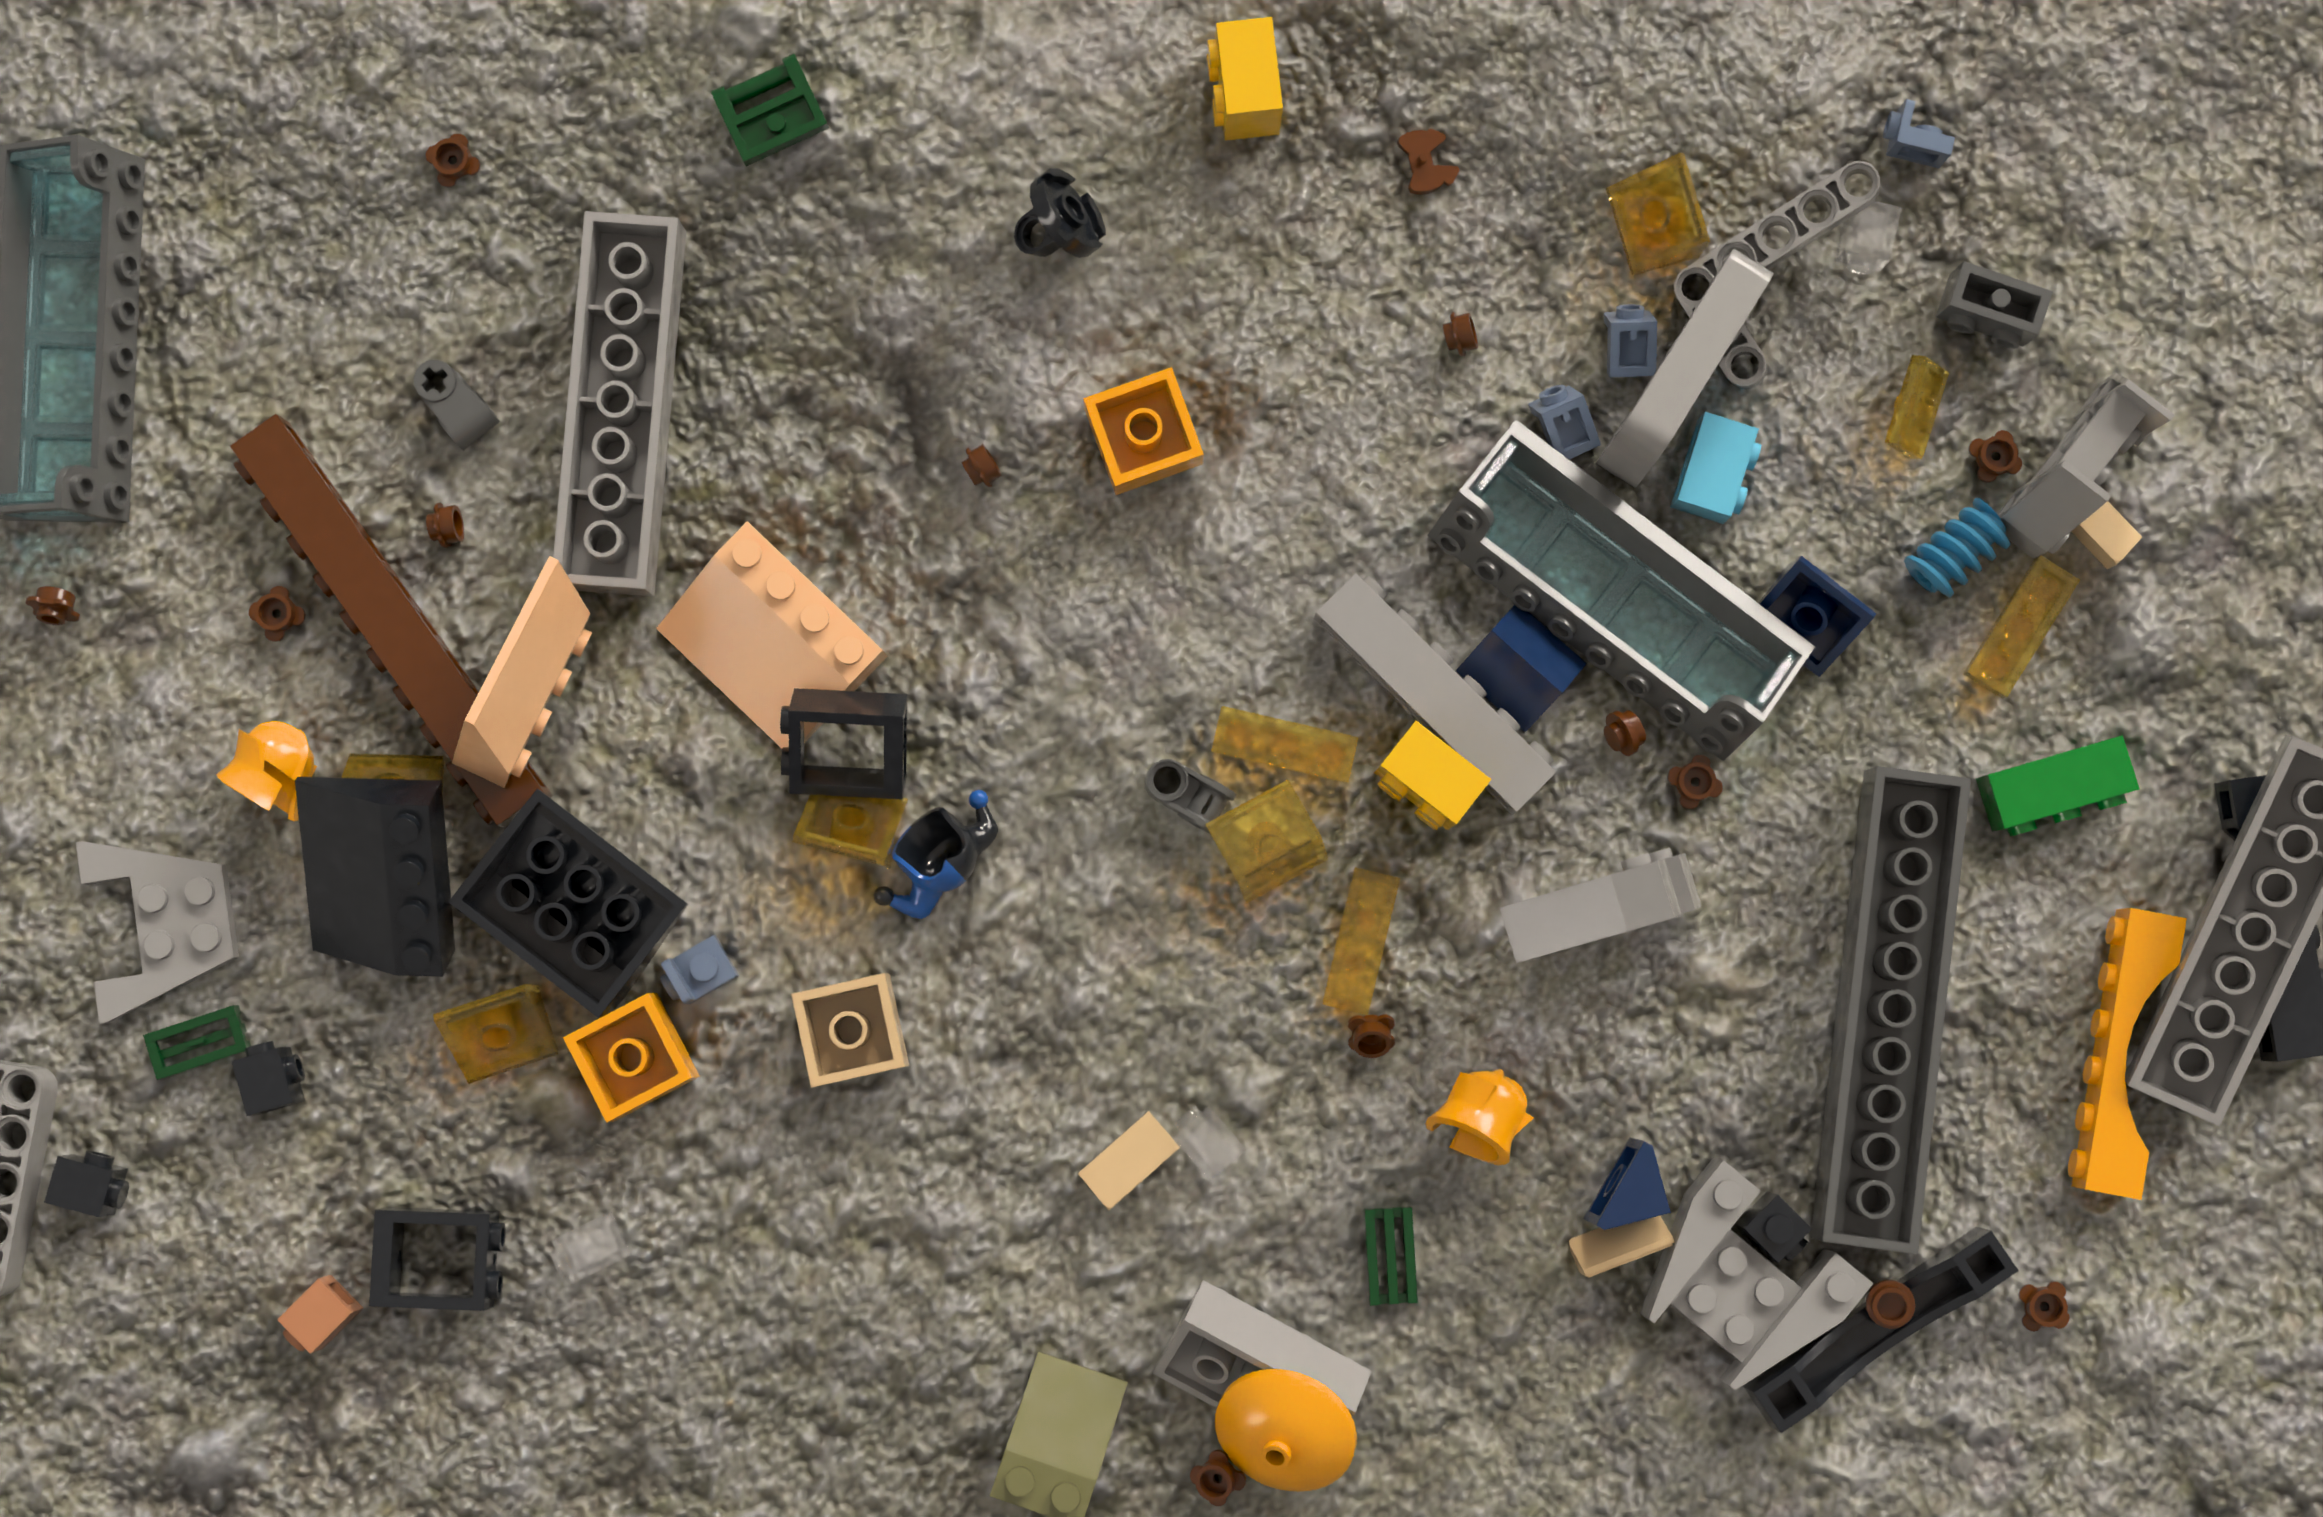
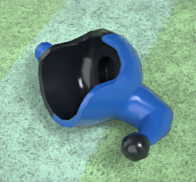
[873,790,998,919]

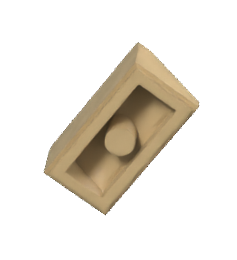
[2071,501,2142,569]
[1078,1111,1180,1210]
[1568,1216,1675,1278]

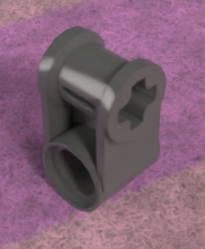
[413,359,500,451]
[1145,759,1237,835]

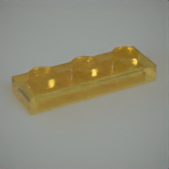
[1963,555,2080,699]
[1211,706,1359,784]
[1321,867,1400,1015]

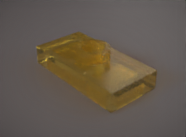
[1885,355,1949,460]

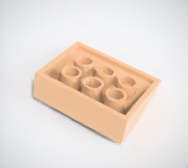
[656,521,888,749]
[452,556,592,788]

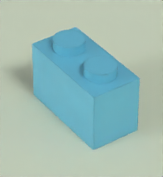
[1670,411,1761,524]

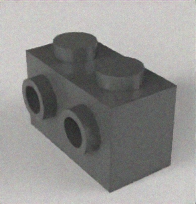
[1936,261,2053,349]

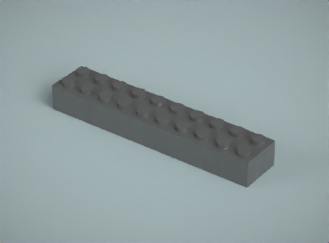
[1810,766,1971,1254]

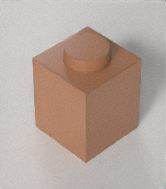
[277,1275,363,1354]

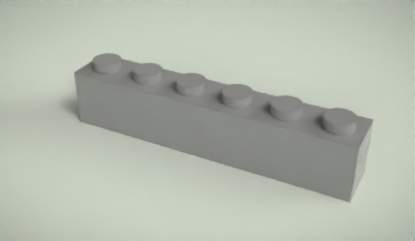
[1314,573,1556,815]

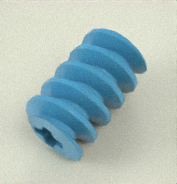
[1904,498,2011,597]

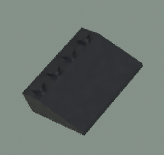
[295,777,455,977]
[448,789,688,1018]

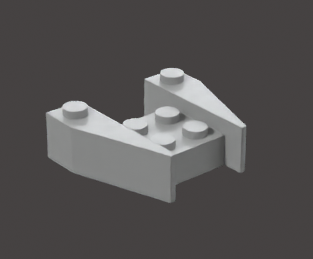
[1998,373,2175,559]
[1500,848,1702,963]
[1640,1158,1873,1390]

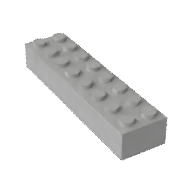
[553,211,687,596]
[2125,735,2323,1127]

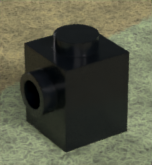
[232,1041,305,1116]
[44,1151,129,1217]
[1734,1191,1812,1263]

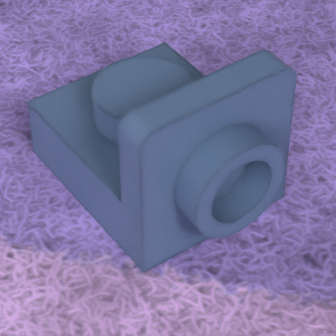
[1883,99,1955,168]
[1604,304,1657,378]
[1528,385,1601,459]
[660,935,739,1004]

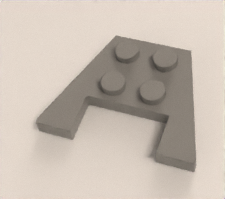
[76,841,239,1024]

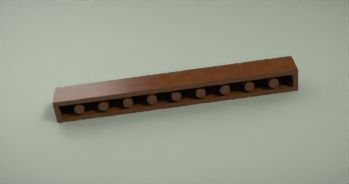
[230,414,553,828]

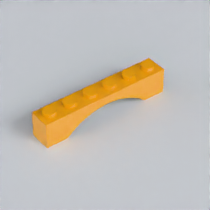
[2068,908,2187,1200]

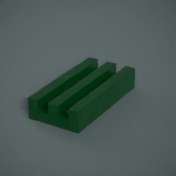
[143,1005,251,1080]
[1364,1206,1418,1306]

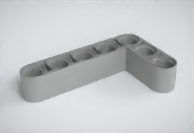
[1674,161,1880,389]
[1596,248,1774,488]
[0,1060,58,1297]

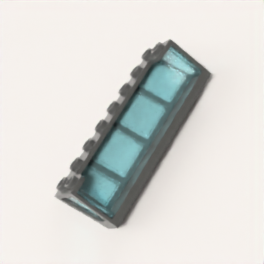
[0,135,145,523]
[1427,420,1815,761]

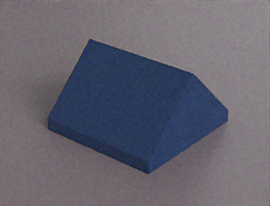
[1759,556,1877,677]
[1455,605,1587,733]
[1583,1137,1671,1230]

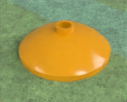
[1215,1369,1357,1492]

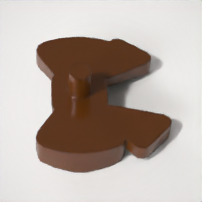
[1397,128,1460,195]

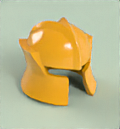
[216,721,317,822]
[1425,1069,1534,1166]

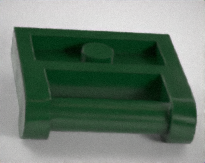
[711,53,829,167]

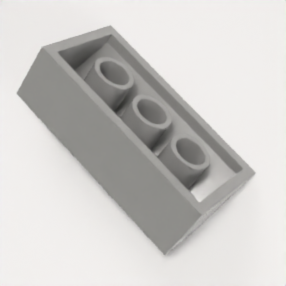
[1153,1280,1372,1417]

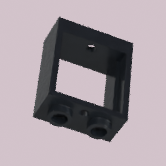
[780,688,908,799]
[369,1207,506,1311]

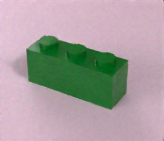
[1975,735,2140,837]

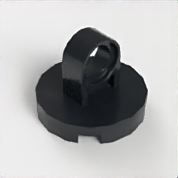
[1014,168,1106,258]

